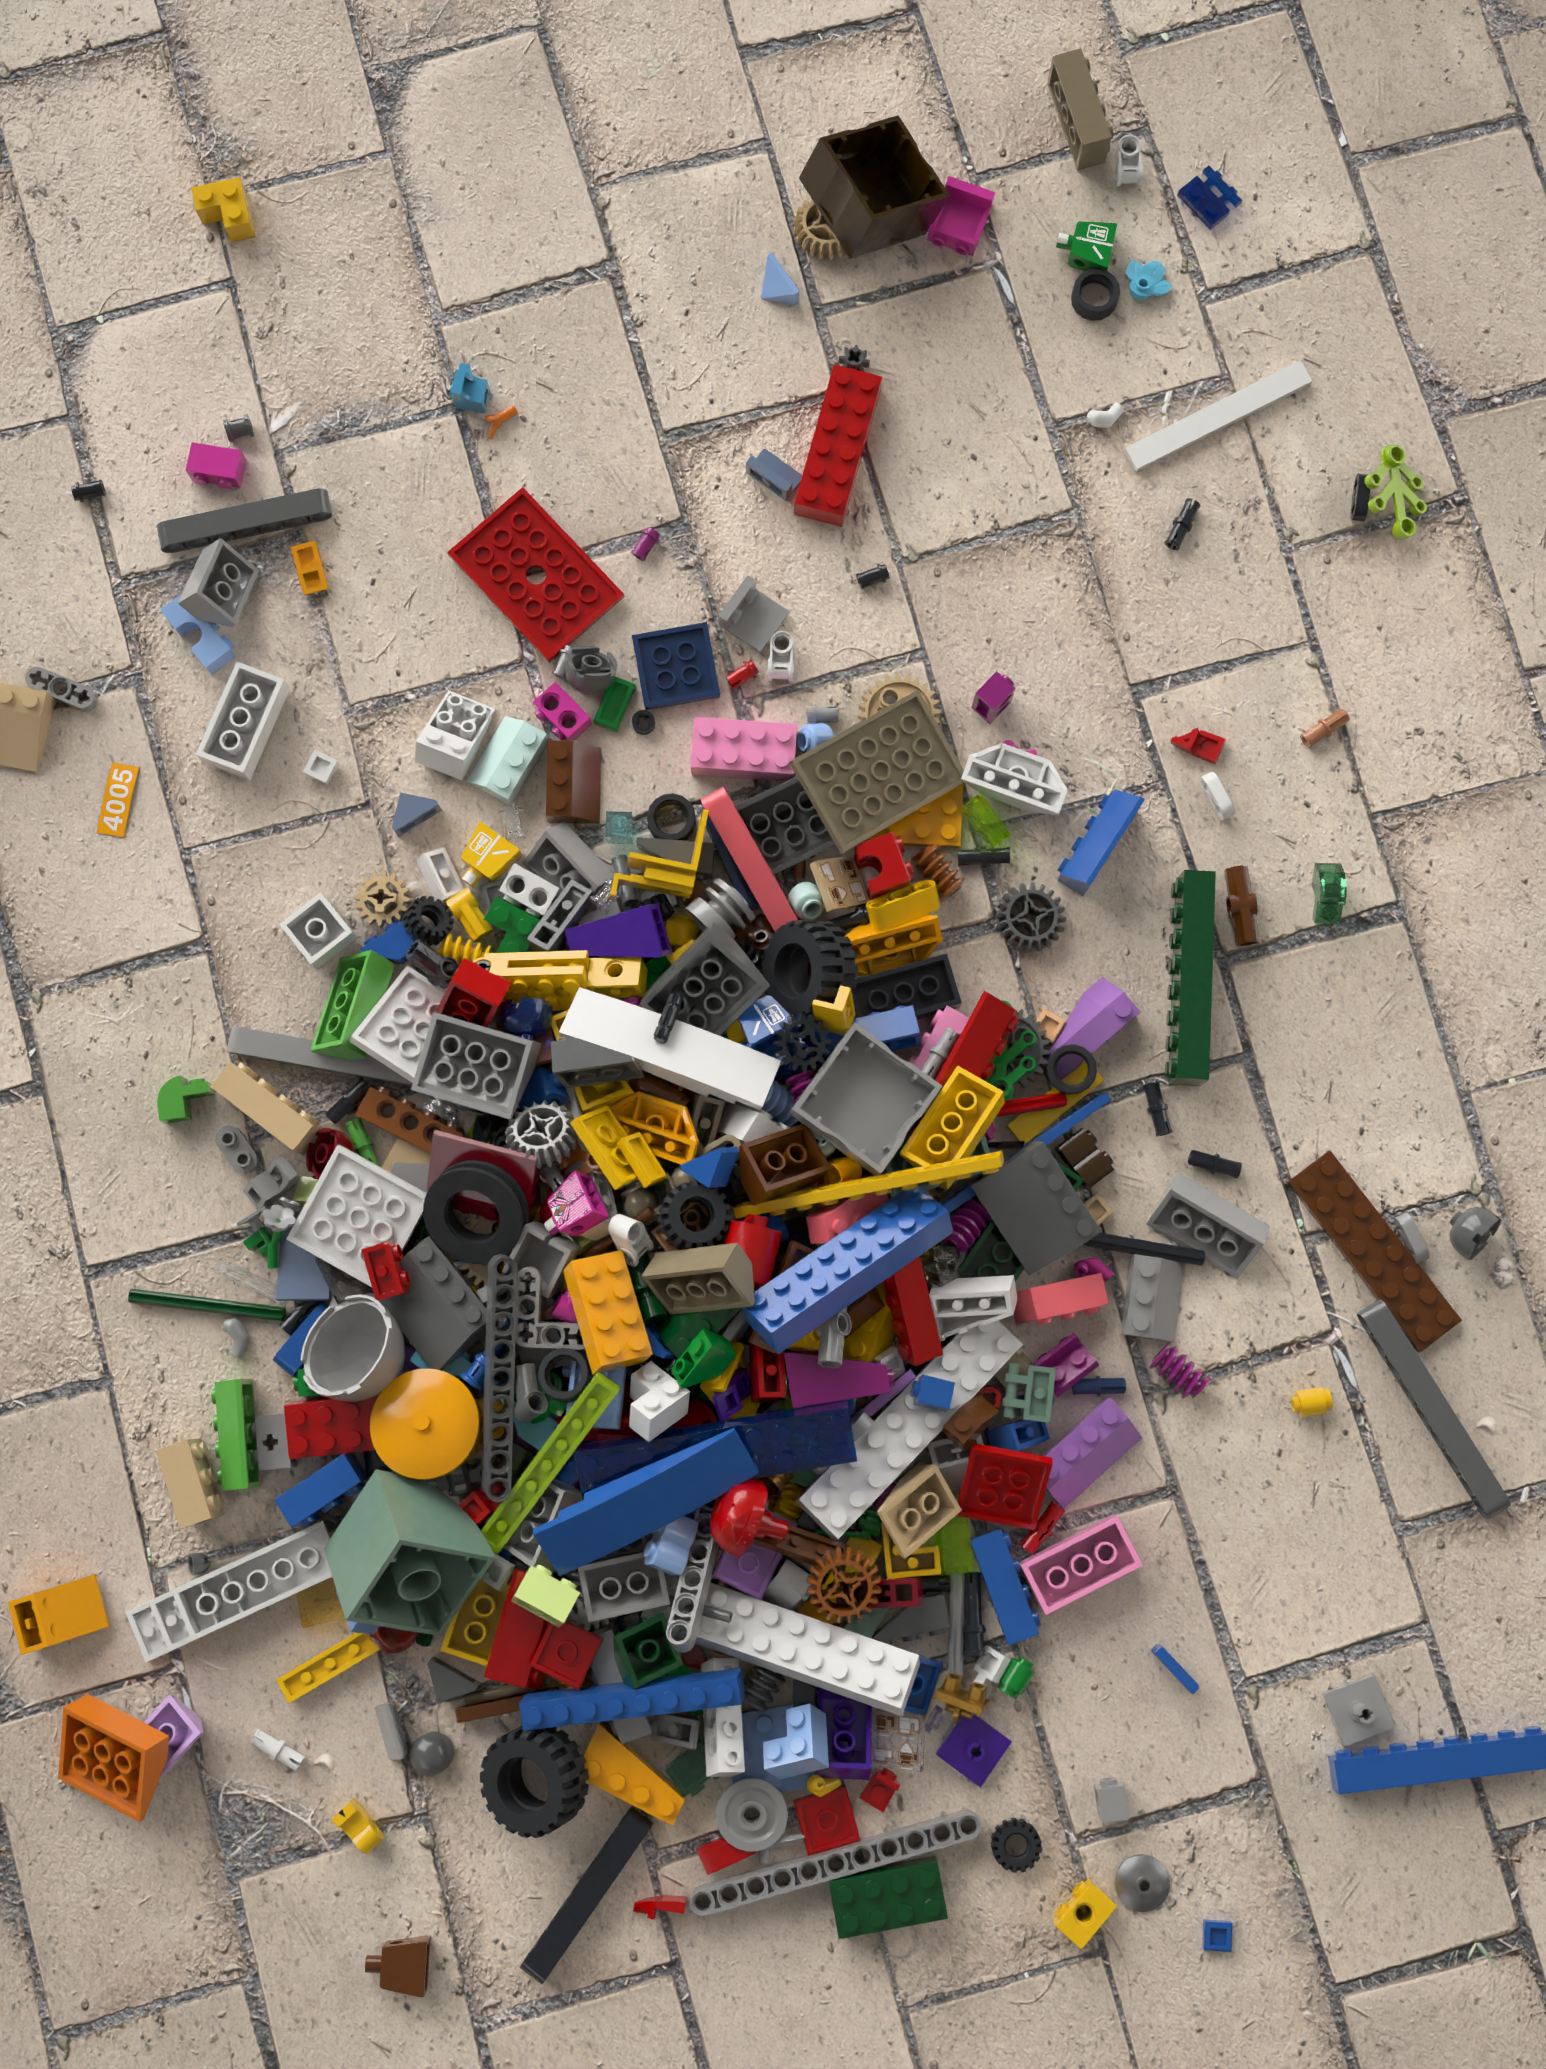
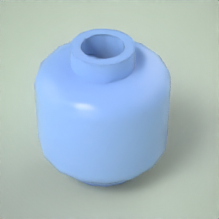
[796,723,835,754]

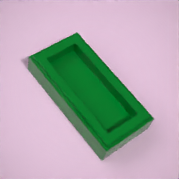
[593,676,636,732]

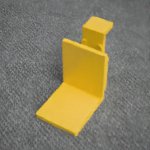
[609,809,709,901]

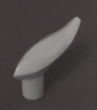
[759,1835,805,1863]

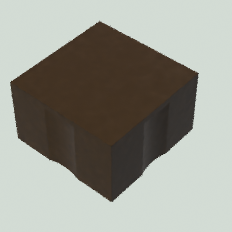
[799,115,950,259]

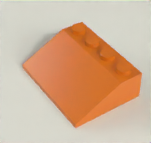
[58,1694,169,1823]

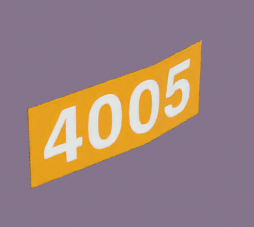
[96,762,139,837]

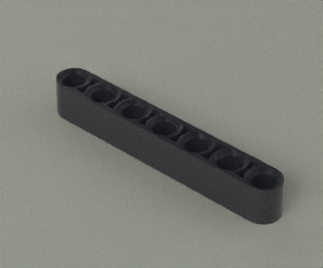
[519,1806,653,1984]

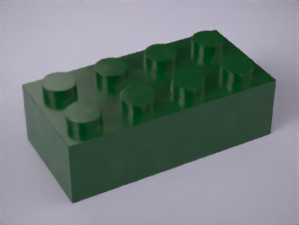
[829,1855,948,1939]

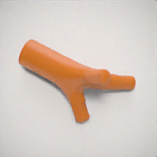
[485,405,518,439]

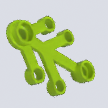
[1365,444,1427,540]

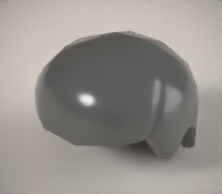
[409,1731,454,1777]

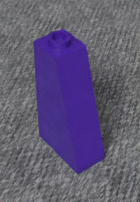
[564,903,672,957]

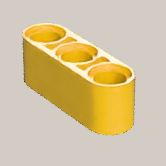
[866,880,940,931]

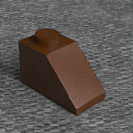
[943,1394,1000,1452]

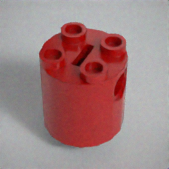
[724,1214,782,1290]

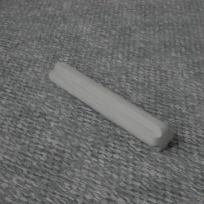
[948,1572,965,1678]

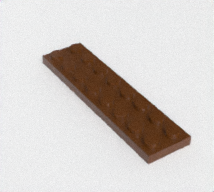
[1287,1150,1462,1352]

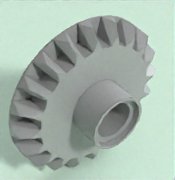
[716,1777,788,1852]

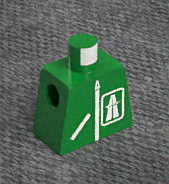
[1056,221,1117,272]

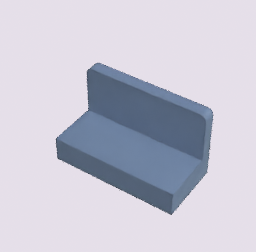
[746,449,802,501]

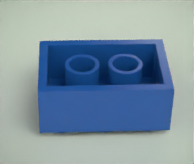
[274,1453,370,1528]

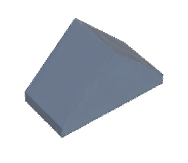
[392,792,442,837]

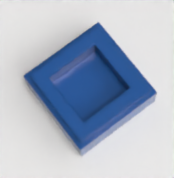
[1202,1919,1233,1952]

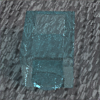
[605,811,634,844]

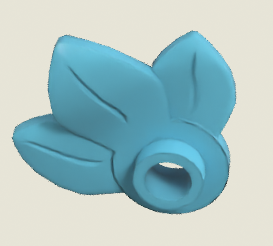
[1126,260,1172,301]

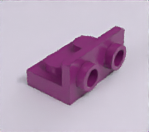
[1033,1333,1099,1398]

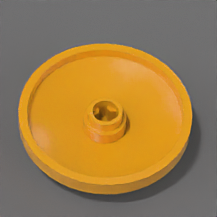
[370,1369,481,1480]

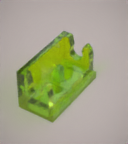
[959,792,1011,849]
[934,1516,974,1575]

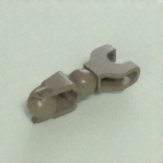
[620,1135,741,1228]

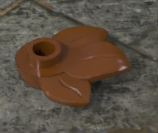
[732,913,773,954]

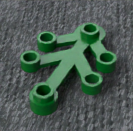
[984,1000,1037,1102]

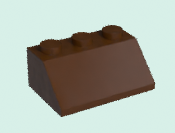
[546,740,602,824]
[739,1124,831,1206]

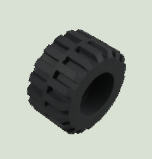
[658,1180,731,1250]

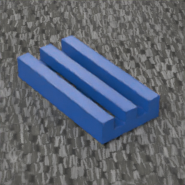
[1150,1644,1199,1694]

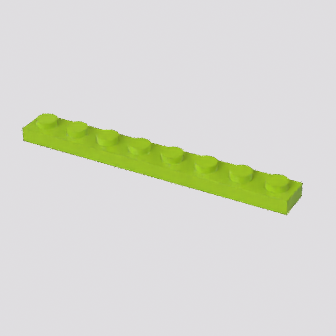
[480,1372,621,1555]

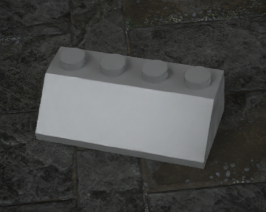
[1146,1172,1270,1278]

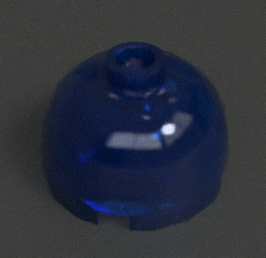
[500,997,553,1041]

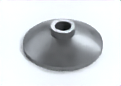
[1115,1854,1170,1912]

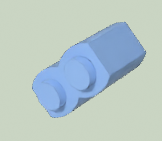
[644,1516,698,1576]

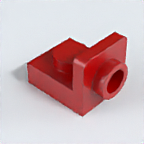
[859,1768,900,1813]

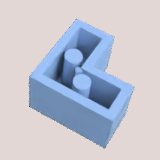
[763,1704,829,1779]

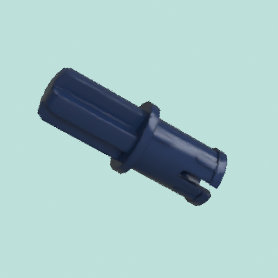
[1072,1376,1126,1397]

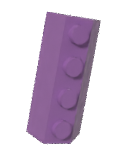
[1041,1397,1142,1509]

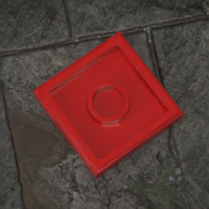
[530,1619,604,1690]
[793,1785,861,1856]

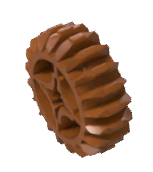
[807,1547,882,1623]

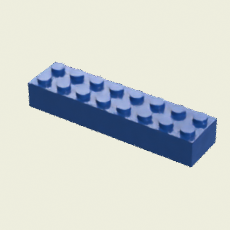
[742,1185,953,1354]

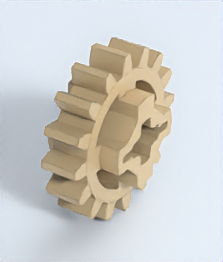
[354,871,412,928]

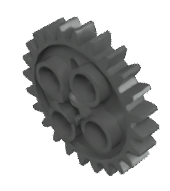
[992,1009,1050,1092]

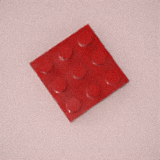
[956,1443,1053,1530]

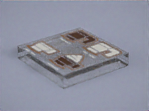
[872,1709,926,1772]

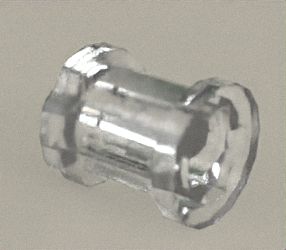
[590,879,624,914]

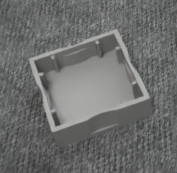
[789,1022,942,1176]

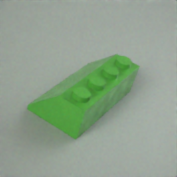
[310,950,395,1061]
[211,1379,260,1491]

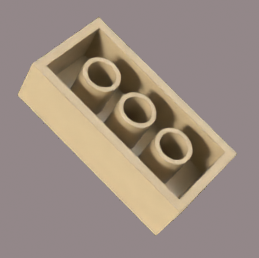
[210,1061,320,1156]

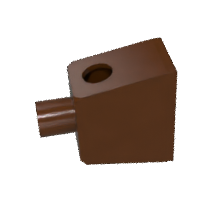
[365,1935,431,1997]

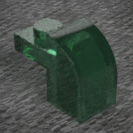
[1312,863,1347,924]

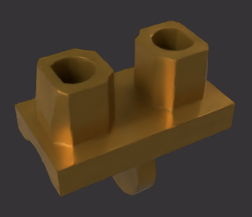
[935,1673,990,1723]

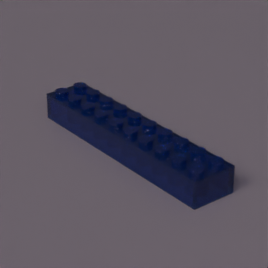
[574,1399,857,1500]

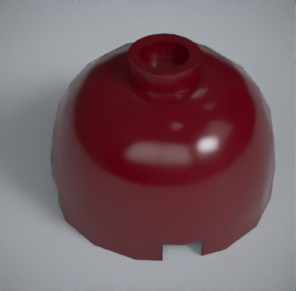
[306,1128,356,1180]

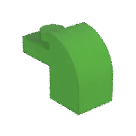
[157,1076,215,1124]

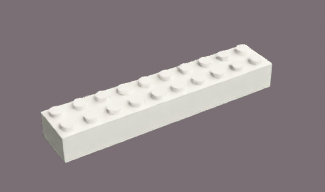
[795,1320,1023,1540]
[641,1572,920,1717]

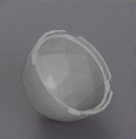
[301,1294,405,1402]

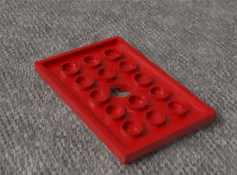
[447,487,625,663]

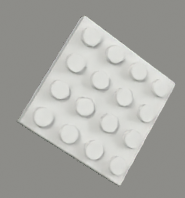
[349,965,494,1100]
[287,1145,426,1287]

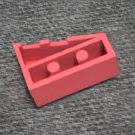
[806,1174,889,1244]
[1014,1273,1109,1326]

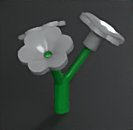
[236,1197,303,1269]

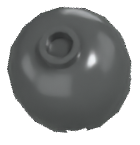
[565,646,617,695]
[1449,1207,1502,1260]

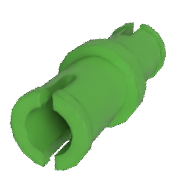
[345,1118,380,1167]

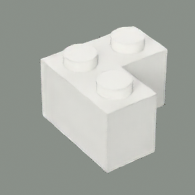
[629,1361,690,1442]

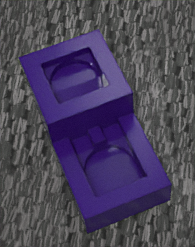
[712,1367,751,1422]

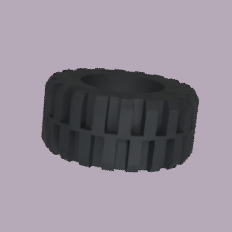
[762,920,858,1021]
[480,1726,589,1838]

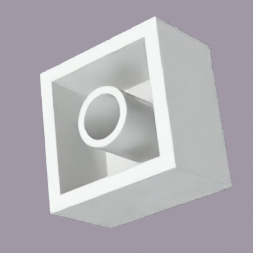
[279,892,358,970]

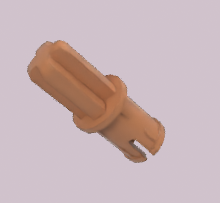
[1300,709,1350,748]

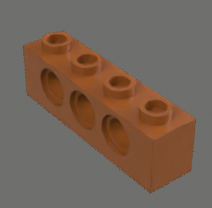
[355,1086,466,1154]

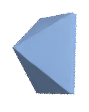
[761,252,799,305]

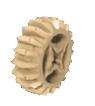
[794,198,845,260]

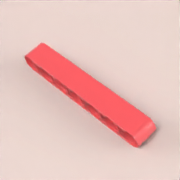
[701,787,799,933]

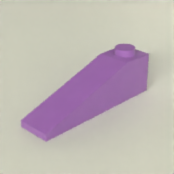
[1044,977,1141,1080]

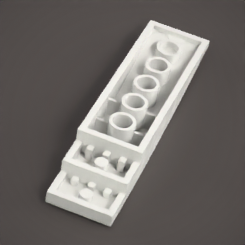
[558,987,781,1111]
[125,1521,332,1662]

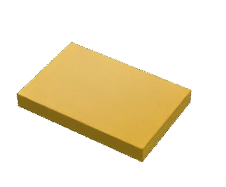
[570,1105,639,1190]

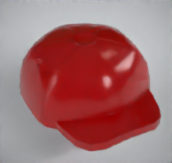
[709,1478,790,1558]

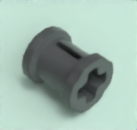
[223,414,255,443]

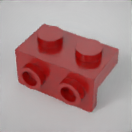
[361,1240,411,1301]

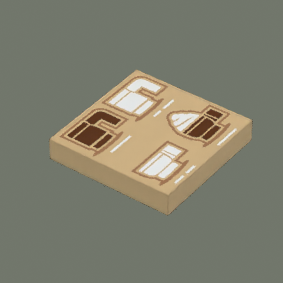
[810,855,869,913]

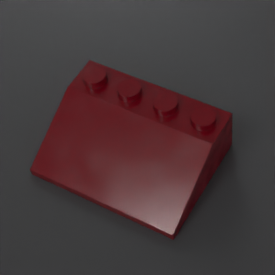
[427,1130,541,1223]

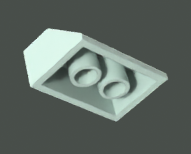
[467,716,549,806]

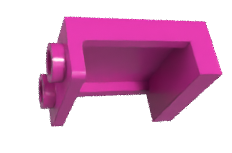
[927,176,995,256]

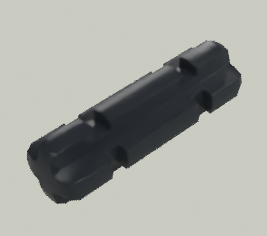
[653,993,683,1043]

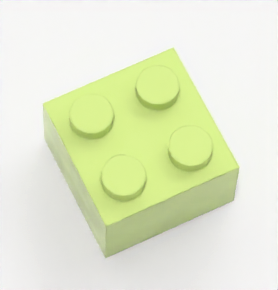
[511,1565,580,1628]

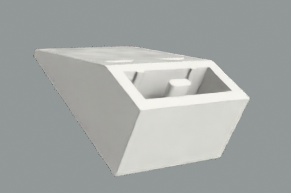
[415,690,495,780]

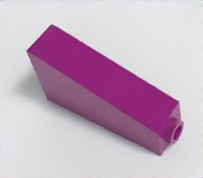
[784,1352,895,1408]

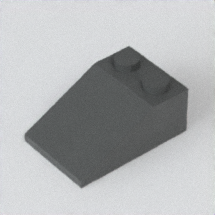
[551,1036,645,1089]

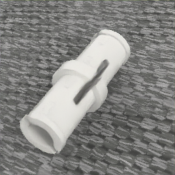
[249,1728,306,1772]

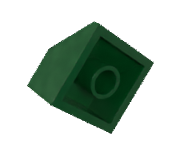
[613,1612,683,1689]

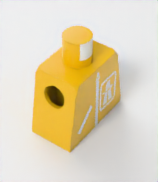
[461,821,522,888]

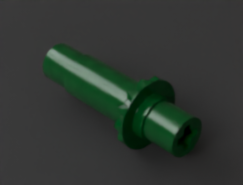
[626,1251,668,1325]

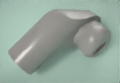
[223,1318,249,1357]

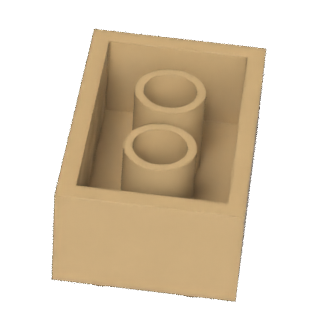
[156,1438,225,1529]

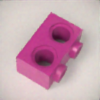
[533,682,592,741]

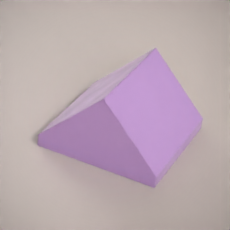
[144,1694,203,1775]

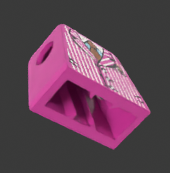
[544,1171,609,1236]

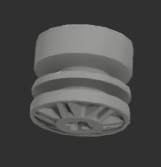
[685,878,755,939]

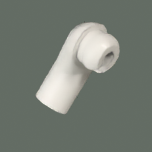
[1087,403,1124,428]

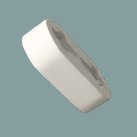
[1200,772,1235,820]

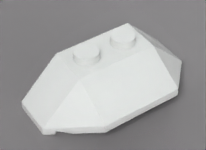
[961,743,1067,815]

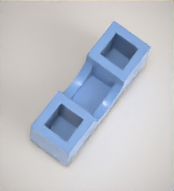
[161,594,236,675]

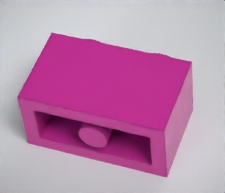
[185,442,247,489]

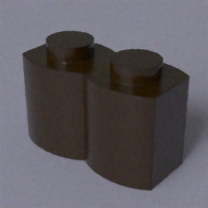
[1054,1128,1114,1190]

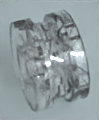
[422,1095,459,1123]

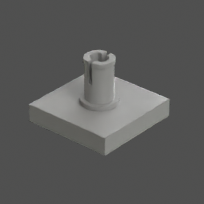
[1322,1674,1395,1747]

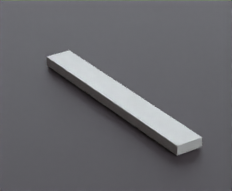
[1124,360,1312,472]

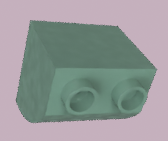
[324,1469,495,1636]

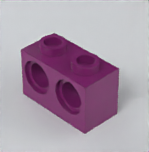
[971,671,1016,724]

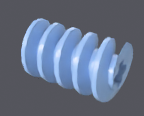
[762,1080,798,1128]

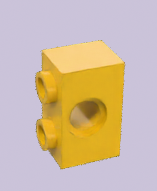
[587,956,648,998]
[1053,1878,1117,1949]

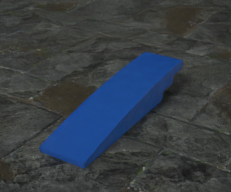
[533,1428,759,1576]

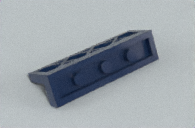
[706,815,761,911]

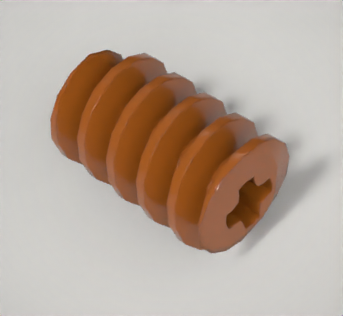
[911,844,965,902]

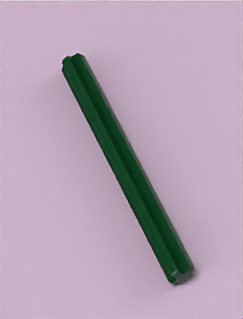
[128,1289,286,1321]

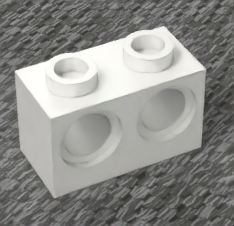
[499,863,563,918]

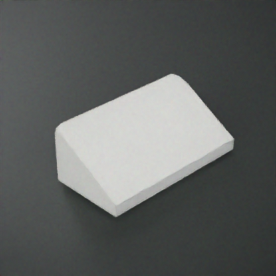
[417,847,464,905]

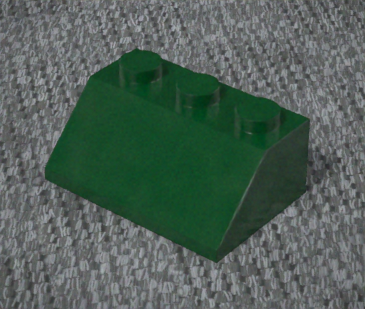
[655,1307,742,1359]

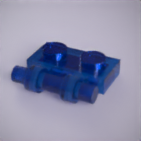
[1177,165,1243,230]

